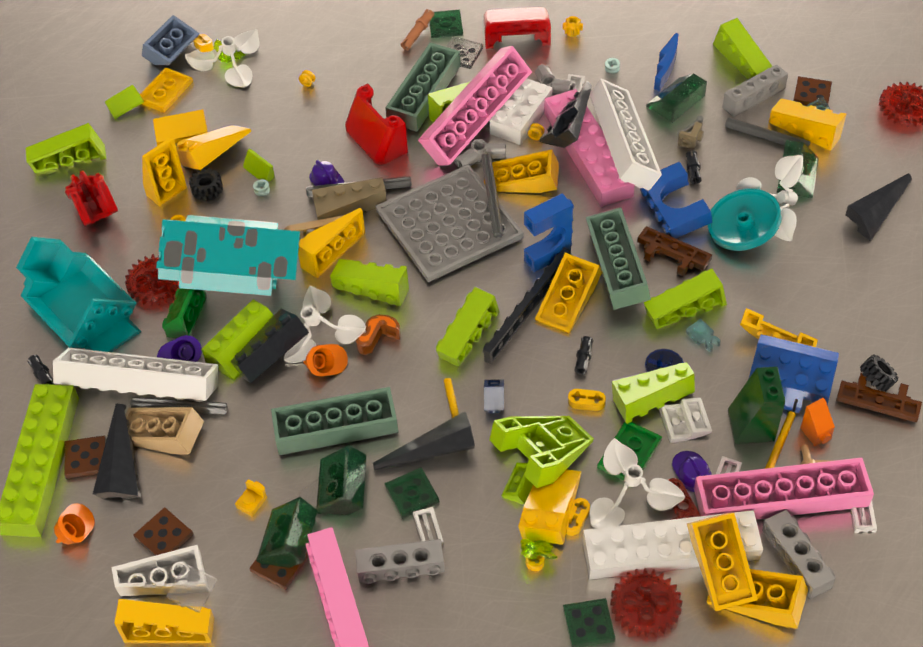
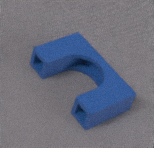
[640,161,713,239]
[524,193,574,272]

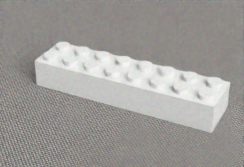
[590,79,662,190]
[53,348,218,402]
[582,510,763,580]

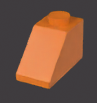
[800,398,835,446]

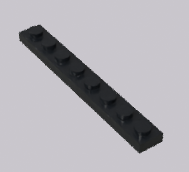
[483,247,571,364]

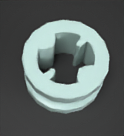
[605,58,620,74]
[253,179,270,196]

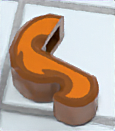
[356,314,401,355]

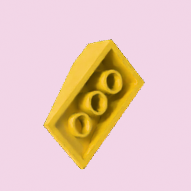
[176,125,251,170]
[142,137,187,206]
[484,149,559,193]
[298,208,366,278]
[535,253,602,334]
[518,469,582,545]
[687,513,758,611]
[707,569,808,629]

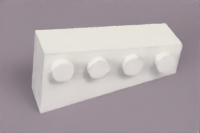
[111,545,209,596]

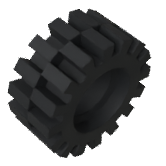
[189,168,223,201]
[860,354,899,392]

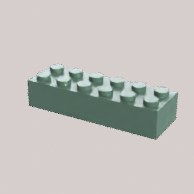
[385,42,461,132]
[586,207,651,310]
[271,387,399,455]

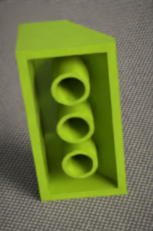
[201,299,274,381]

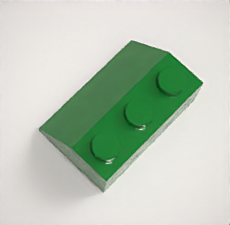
[162,288,207,339]

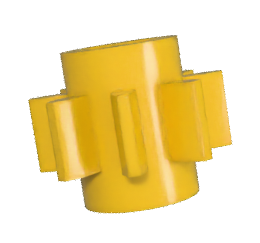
[563,16,583,37]

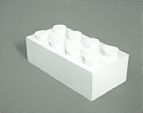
[490,78,553,145]

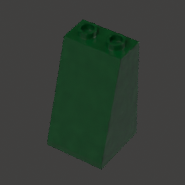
[728,366,785,444]

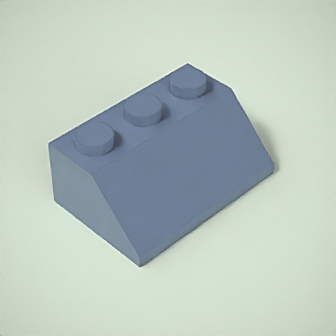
[142,15,199,65]

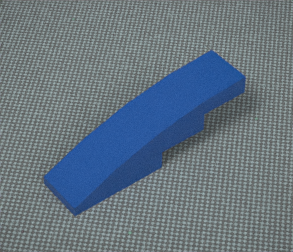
[654,33,679,92]

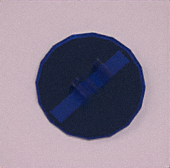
[645,349,684,372]

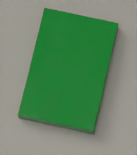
[597,422,662,481]

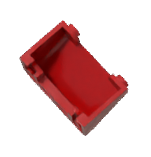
[483,7,551,49]
[345,83,408,165]

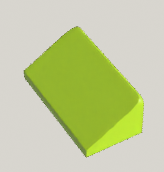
[105,85,144,119]
[243,148,275,182]
[501,462,533,504]

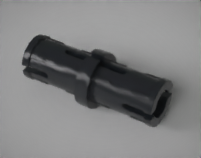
[686,150,702,184]
[574,336,594,375]
[27,355,55,385]

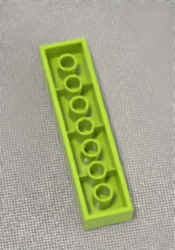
[0,384,79,537]

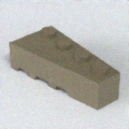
[312,177,387,220]

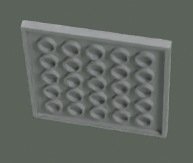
[376,164,524,282]

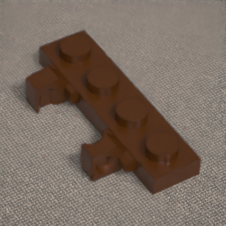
[637,226,713,276]
[836,373,922,423]

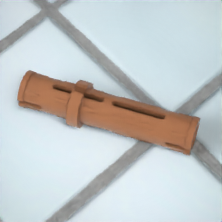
[400,9,434,51]

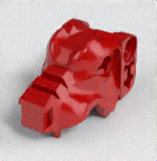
[65,170,118,226]

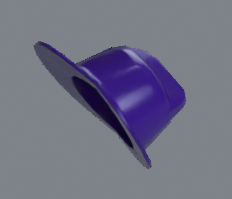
[309,160,345,186]
[157,335,202,362]
[672,451,712,492]

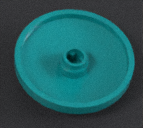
[707,189,782,251]

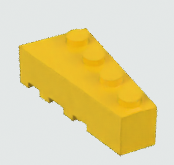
[769,98,846,151]
[114,599,214,643]

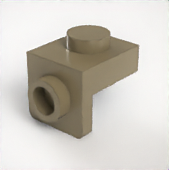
[678,122,704,150]

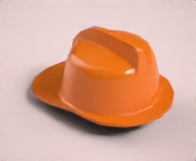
[303,344,348,377]
[54,503,95,545]

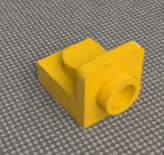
[235,479,267,517]

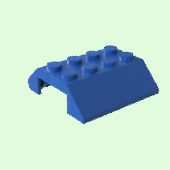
[749,334,839,413]

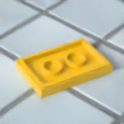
[140,67,193,113]
[153,109,208,146]

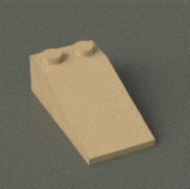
[125,407,204,454]

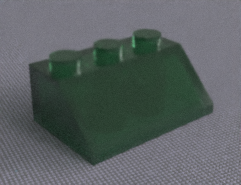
[646,73,707,123]
[776,140,819,198]
[316,445,367,515]
[256,497,318,568]

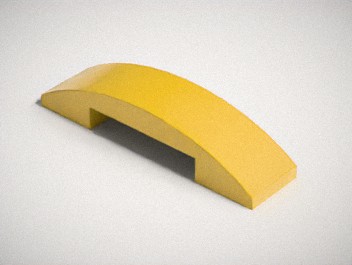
[740,308,818,347]

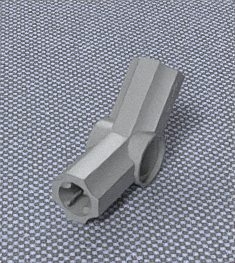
[535,64,576,96]
[454,139,506,168]

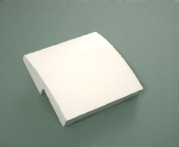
[659,398,712,443]

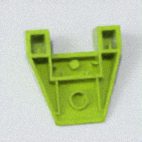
[489,416,594,488]

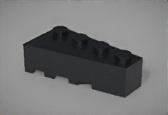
[230,308,309,383]

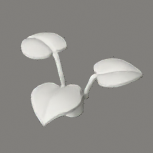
[185,29,260,88]
[736,155,803,241]
[283,286,366,363]
[589,438,685,528]

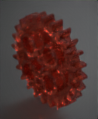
[879,82,923,127]
[125,254,180,306]
[610,568,683,638]

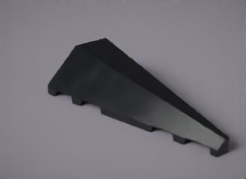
[539,81,592,148]
[845,173,912,241]
[93,403,141,499]
[373,412,475,470]

